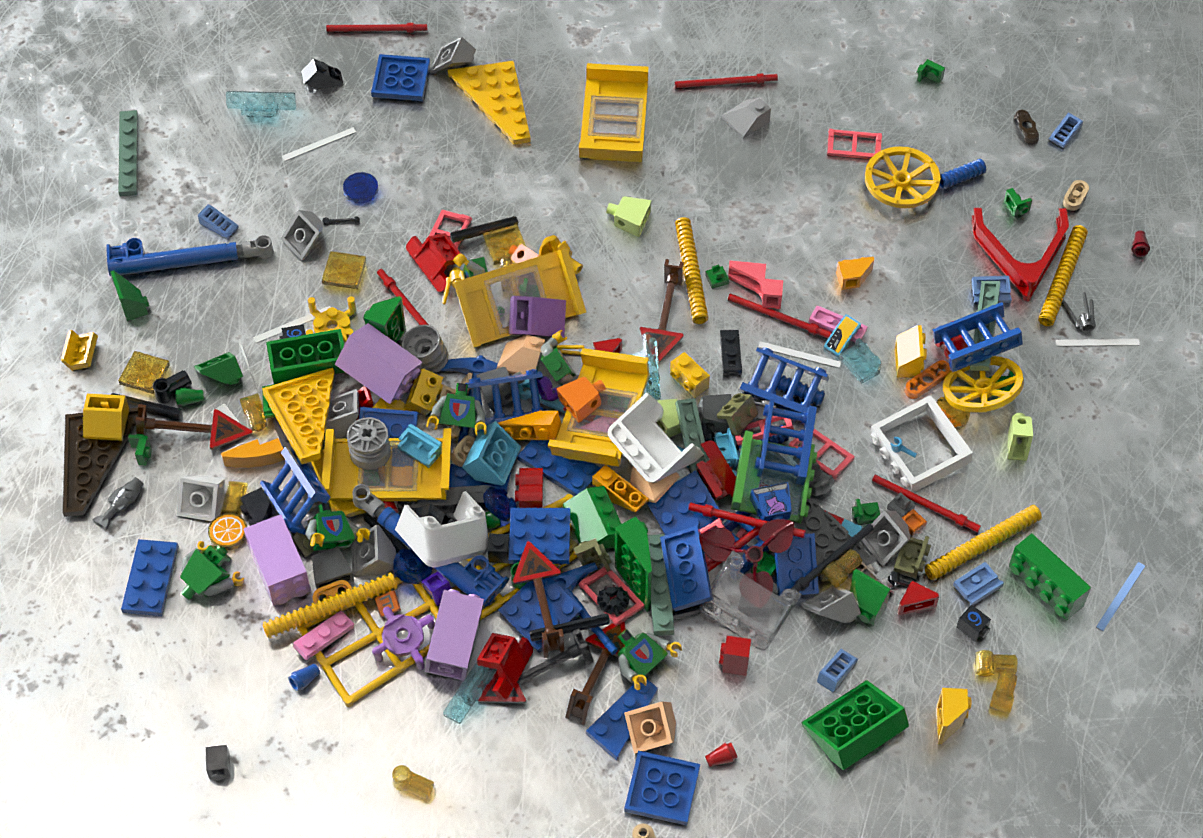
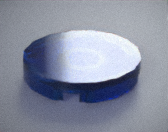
[343,172,379,204]
[483,486,517,522]
[392,549,433,584]

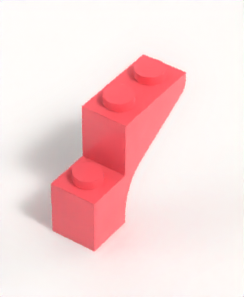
[728,261,783,309]

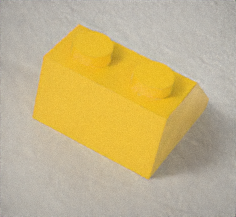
[937,688,972,744]

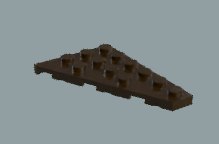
[62,407,138,517]

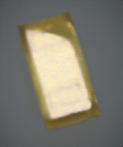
[220,481,248,517]

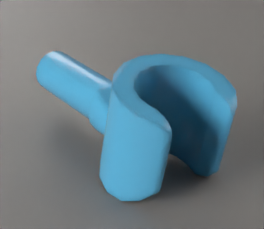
[890,437,917,458]

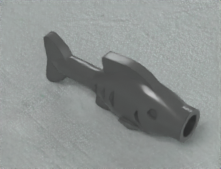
[93,477,144,529]

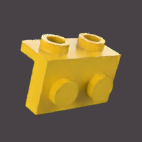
[61,330,98,371]

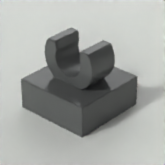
[887,493,915,517]

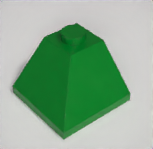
[110,270,149,321]
[194,352,243,385]
[850,569,891,626]

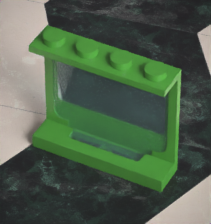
[731,431,817,524]

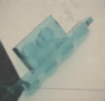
[226,91,296,118]
[631,333,661,400]
[443,662,497,724]

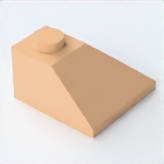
[497,335,545,374]
[630,466,680,503]
[624,701,676,754]

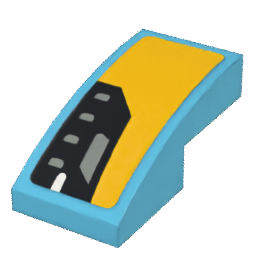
[824,314,861,357]

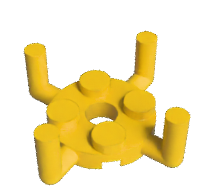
[306,296,356,342]

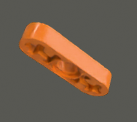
[905,360,950,399]

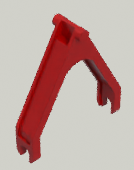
[972,208,1069,301]

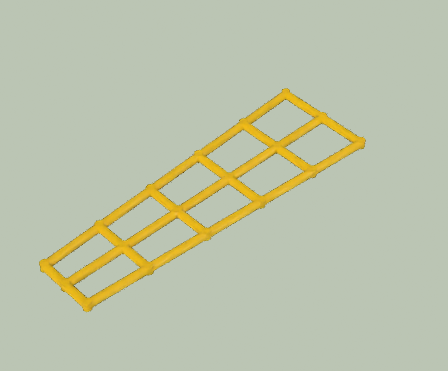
[297,494,578,707]

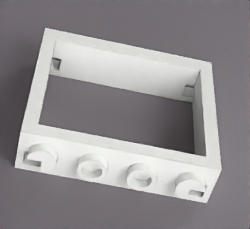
[870,395,973,493]

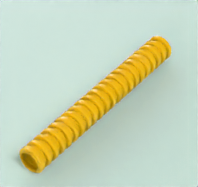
[675,217,709,324]
[1038,225,1088,326]
[925,505,1042,581]
[262,572,398,639]

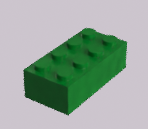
[266,329,345,384]
[1009,533,1091,620]

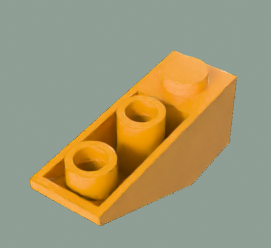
[498,411,562,440]
[592,465,649,513]

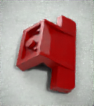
[406,233,461,293]
[696,440,736,502]
[477,633,533,700]

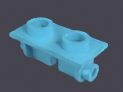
[714,428,740,471]

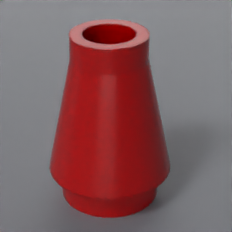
[705,742,738,767]

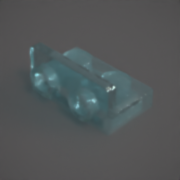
[839,338,881,384]

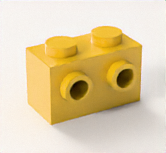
[670,352,710,398]
[405,368,443,415]

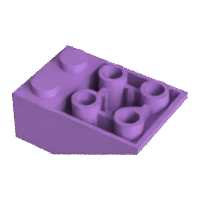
[509,296,566,337]

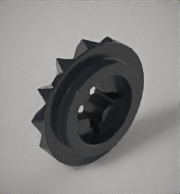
[597,584,629,614]

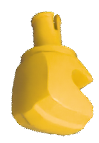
[539,235,583,275]

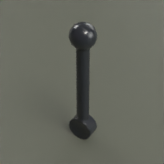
[322,216,360,225]

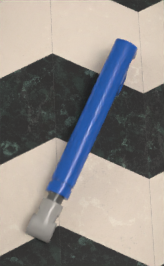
[106,235,274,277]
[352,484,509,608]

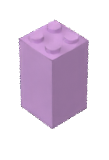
[335,323,423,404]
[244,514,311,606]
[425,589,484,681]

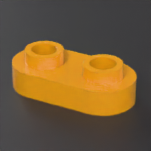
[312,580,352,604]

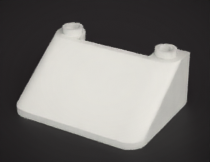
[608,392,704,483]

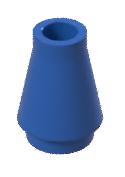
[288,664,320,691]

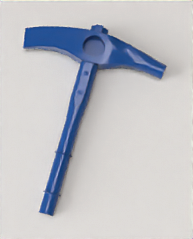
[441,355,513,443]
[551,562,618,655]

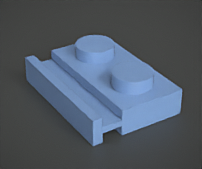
[971,276,1012,304]
[953,562,1004,606]

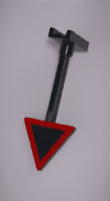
[477,629,594,703]

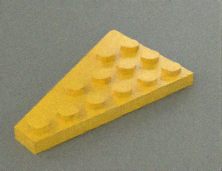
[448,61,531,145]
[262,367,335,464]

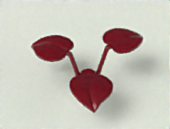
[699,519,794,608]

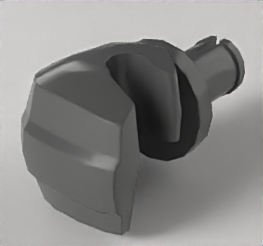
[792,456,835,496]

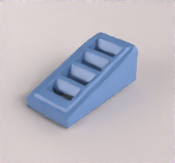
[1049,112,1083,148]
[198,204,239,239]
[817,649,858,692]

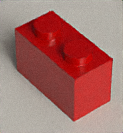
[719,635,751,676]

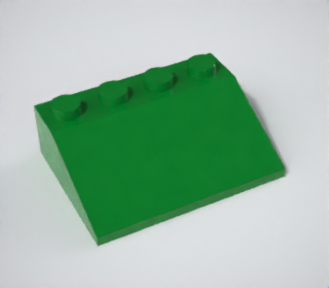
[615,516,652,612]
[801,680,909,770]

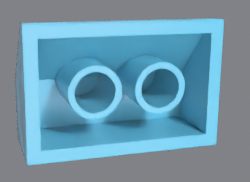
[462,421,521,486]

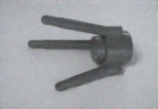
[1062,292,1096,332]

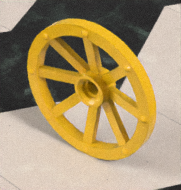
[865,146,940,208]
[943,356,1024,412]

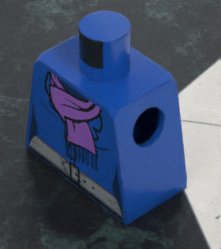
[749,482,792,521]

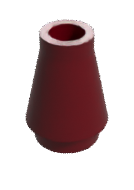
[1131,230,1150,257]

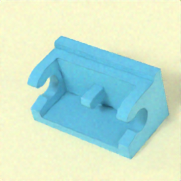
[398,423,442,468]

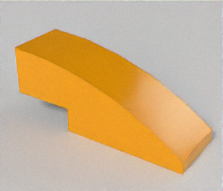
[221,438,285,468]

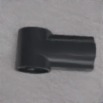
[153,370,192,403]

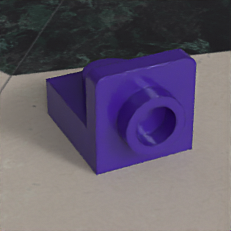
[537,376,558,402]
[421,571,451,606]

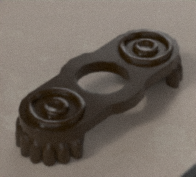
[1014,110,1039,145]

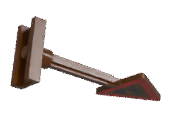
[639,259,684,367]
[136,404,253,450]
[513,541,564,658]
[565,622,626,725]

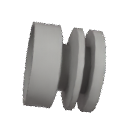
[402,325,449,373]
[347,417,391,470]

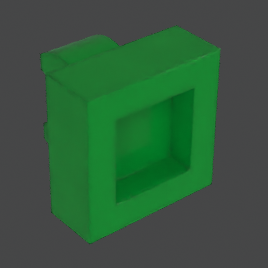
[705,264,729,289]

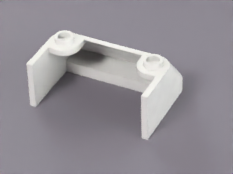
[395,491,489,567]

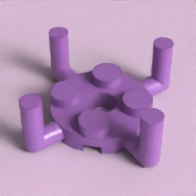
[372,607,435,670]

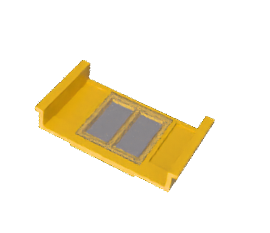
[579,63,649,162]
[454,248,586,348]
[548,348,650,467]
[322,428,452,501]

